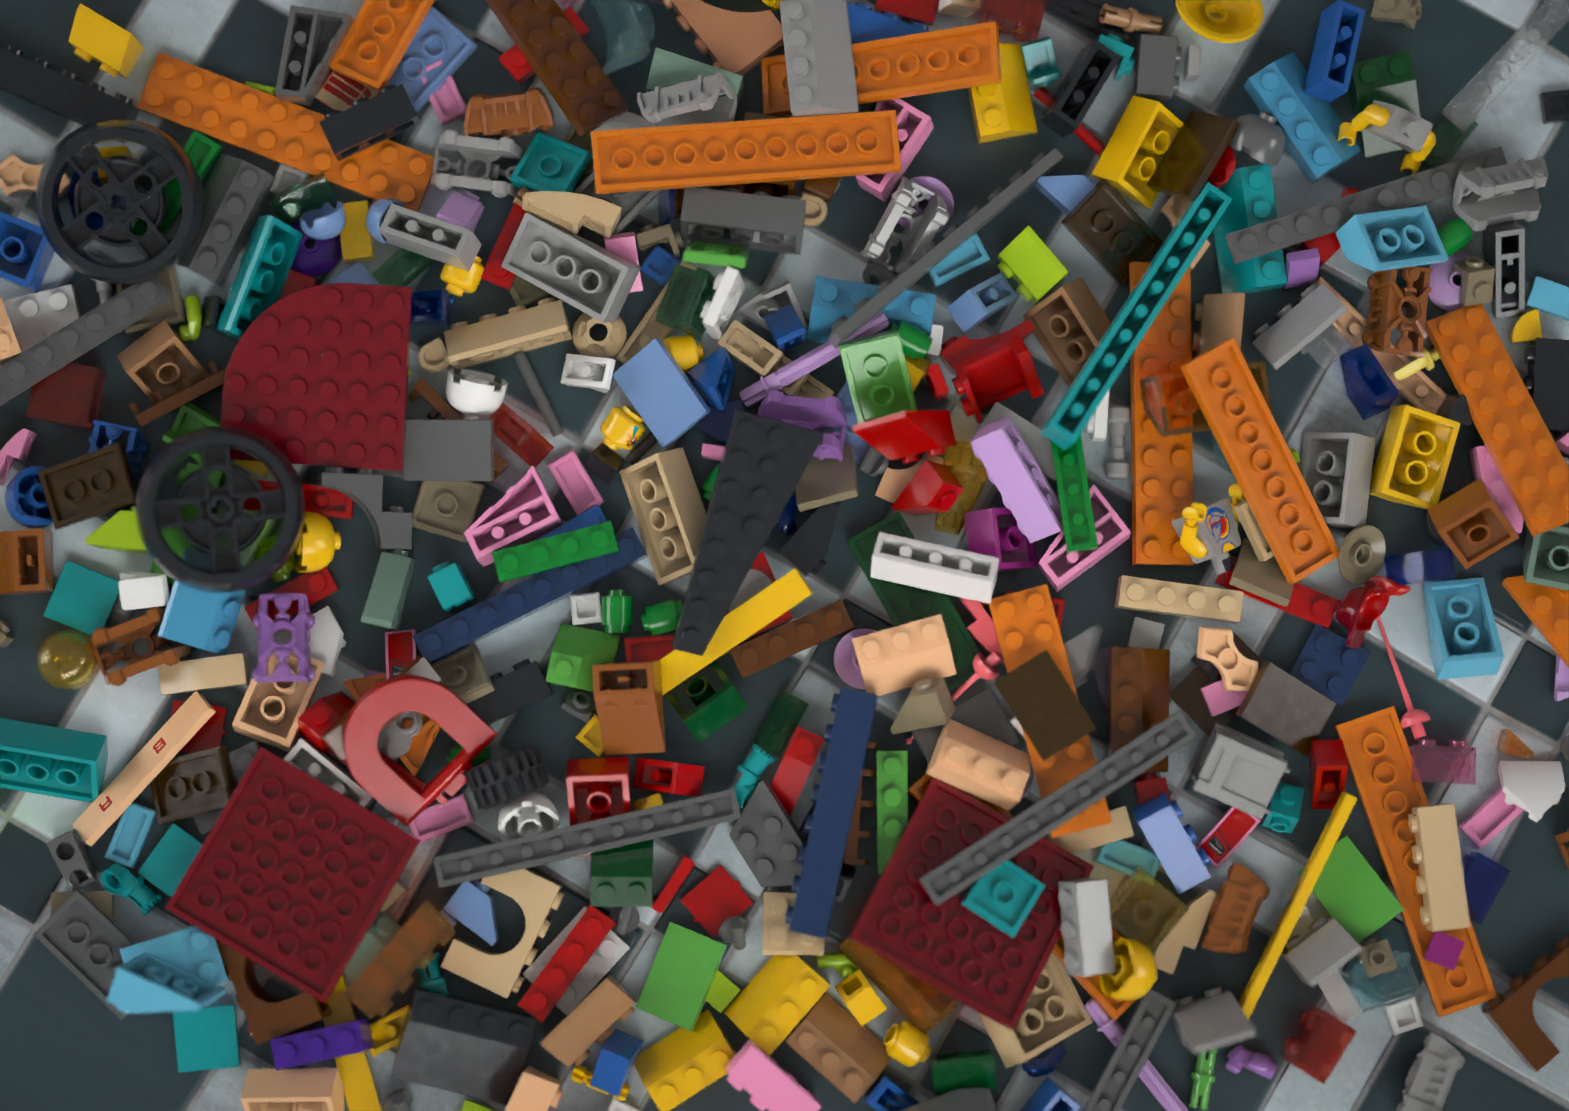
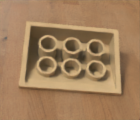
[978,953,1093,1068]

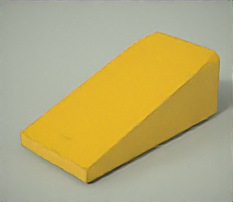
[340,200,375,264]
[369,1005,409,1057]

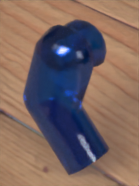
[1022,1044,1067,1078]

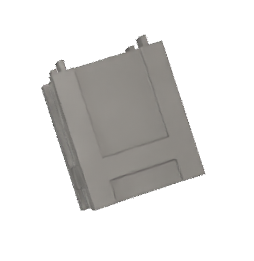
[1191,722,1290,819]

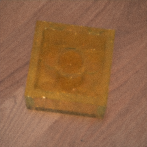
[1109,865,1190,953]

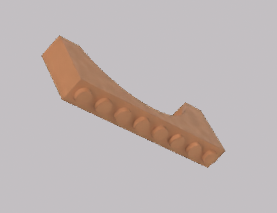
[662,0,784,76]

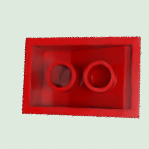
[852,410,956,464]
[566,757,632,857]

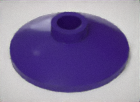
[290,220,342,276]

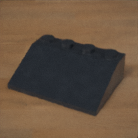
[390,986,537,1105]

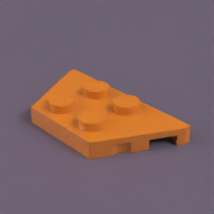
[1502,575,1569,668]
[343,673,441,776]

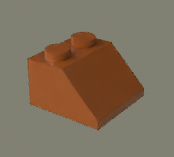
[1427,478,1519,569]

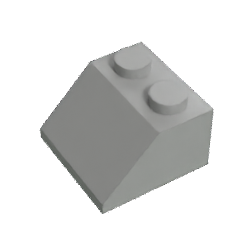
[1281,916,1362,987]

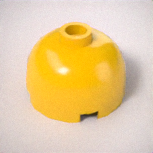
[293,512,341,573]
[1099,937,1157,1001]

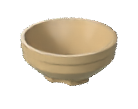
[572,313,627,359]

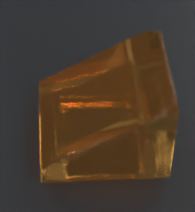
[1496,729,1534,759]

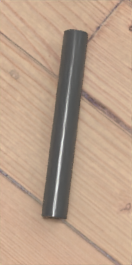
[513,351,564,437]

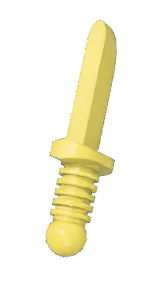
[1392,348,1440,380]

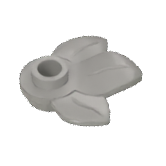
[377,711,423,759]

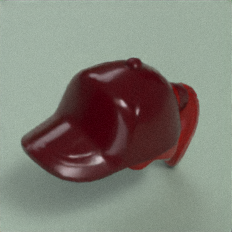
[1336,576,1411,649]

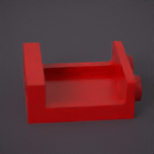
[952,334,1044,424]

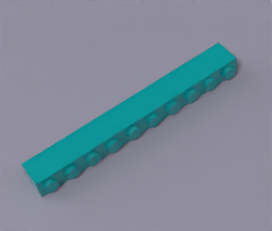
[1040,182,1232,450]

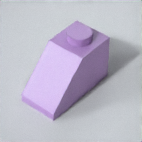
[436,190,484,233]

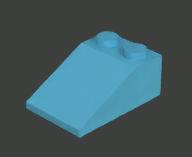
[1423,577,1504,680]
[119,925,228,984]
[107,953,226,1013]

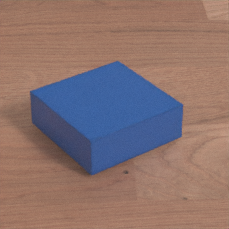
[640,244,681,287]

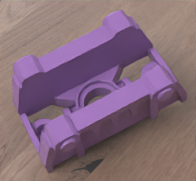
[758,390,847,461]
[253,593,315,683]

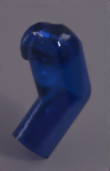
[776,494,799,535]

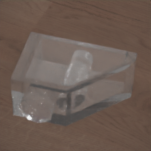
[1064,624,1103,689]

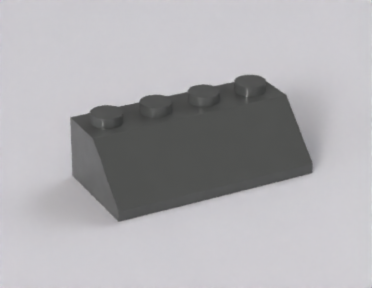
[176,153,274,287]
[680,186,806,255]

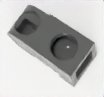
[46,829,97,891]

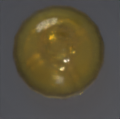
[36,629,99,690]

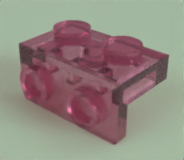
[1409,739,1476,785]

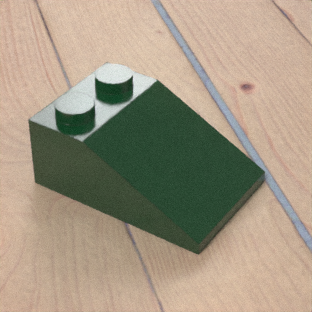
[1348,51,1420,159]

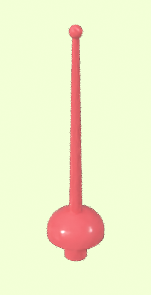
[1375,616,1431,739]
[906,650,1003,744]

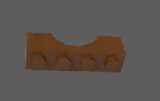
[730,599,854,679]

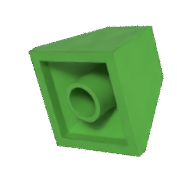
[545,623,620,692]

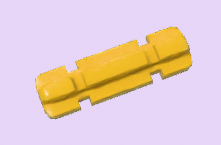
[571,1065,630,1101]

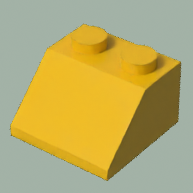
[69,3,145,78]

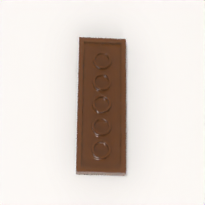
[485,0,630,137]

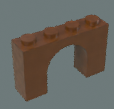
[1482,934,1569,1072]
[215,939,332,1045]

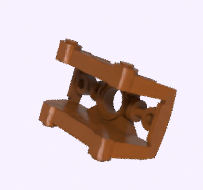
[463,87,555,137]
[1361,266,1433,358]
[90,607,192,687]
[1201,862,1270,954]

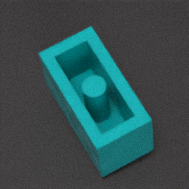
[427,561,477,613]

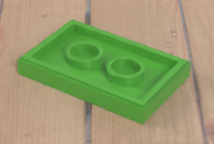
[683,241,750,268]
[839,329,918,424]
[1298,835,1404,944]
[636,922,727,1031]

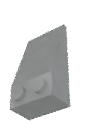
[501,212,641,323]
[1171,986,1256,1054]

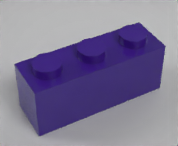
[270,1017,374,1070]

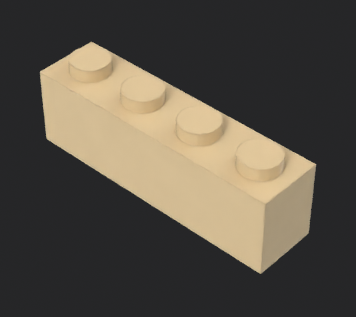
[1114,575,1244,624]
[1408,803,1470,931]

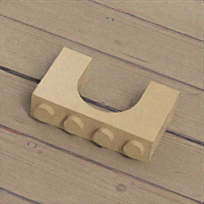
[441,868,565,998]

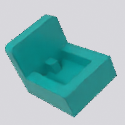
[1098,34,1136,81]
[1020,36,1062,87]
[1262,782,1304,833]

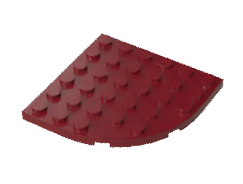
[221,283,413,471]

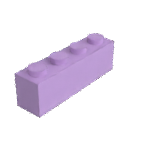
[970,416,1063,544]

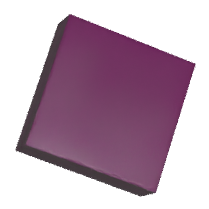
[1423,931,1465,971]

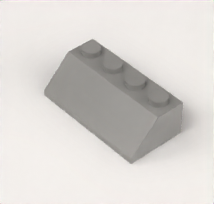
[779,0,860,117]

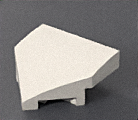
[275,606,346,677]
[1498,761,1565,823]

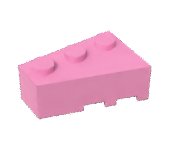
[856,98,934,202]
[1468,445,1524,534]
[464,466,563,567]
[1039,484,1131,592]
[725,1040,821,1111]

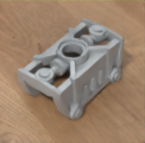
[637,72,738,127]
[430,129,525,198]
[1452,156,1549,232]
[860,176,949,275]
[1396,1033,1465,1111]

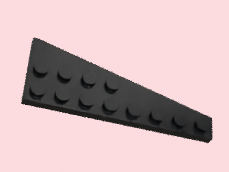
[672,410,824,656]

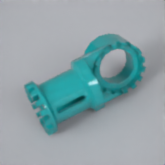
[733,744,776,809]
[100,863,163,916]
[413,952,450,995]

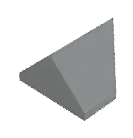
[735,280,808,332]

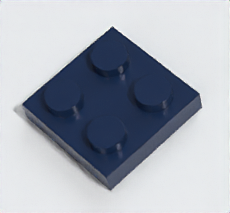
[1288,624,1371,706]

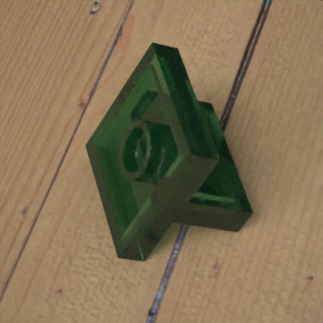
[655,264,716,341]

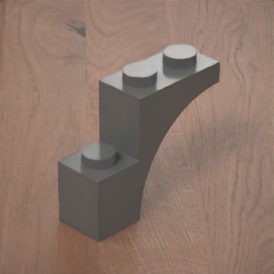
[317,467,412,551]

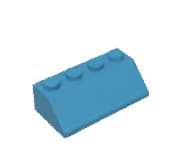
[1243,52,1362,185]
[806,276,936,359]

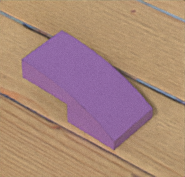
[1283,248,1320,290]

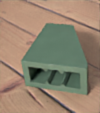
[361,549,415,631]

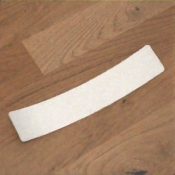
[1292,906,1362,1022]

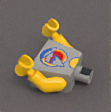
[1337,100,1436,175]
[1171,483,1246,575]

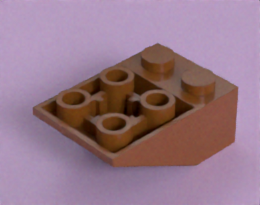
[0,529,54,595]
[592,660,666,755]

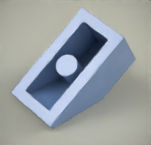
[1034,175,1098,216]
[947,272,1018,333]
[443,879,499,946]

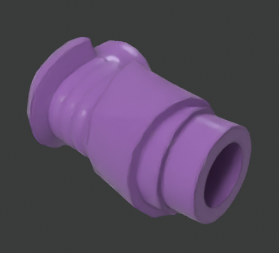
[1225,1045,1279,1079]

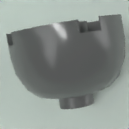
[1228,110,1286,166]

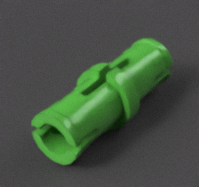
[1188,1048,1218,1110]

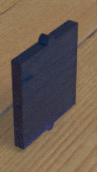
[658,189,675,226]

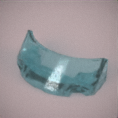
[590,0,655,75]

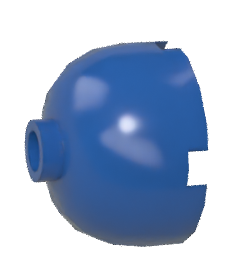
[4,466,53,528]

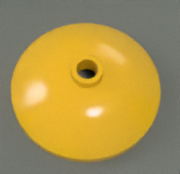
[1175,0,1264,43]

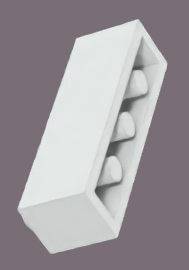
[871,532,999,604]

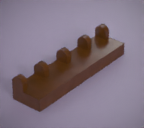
[129,349,234,427]
[408,378,510,483]
[844,742,877,865]

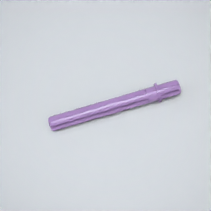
[740,312,890,407]
[1084,998,1189,1111]

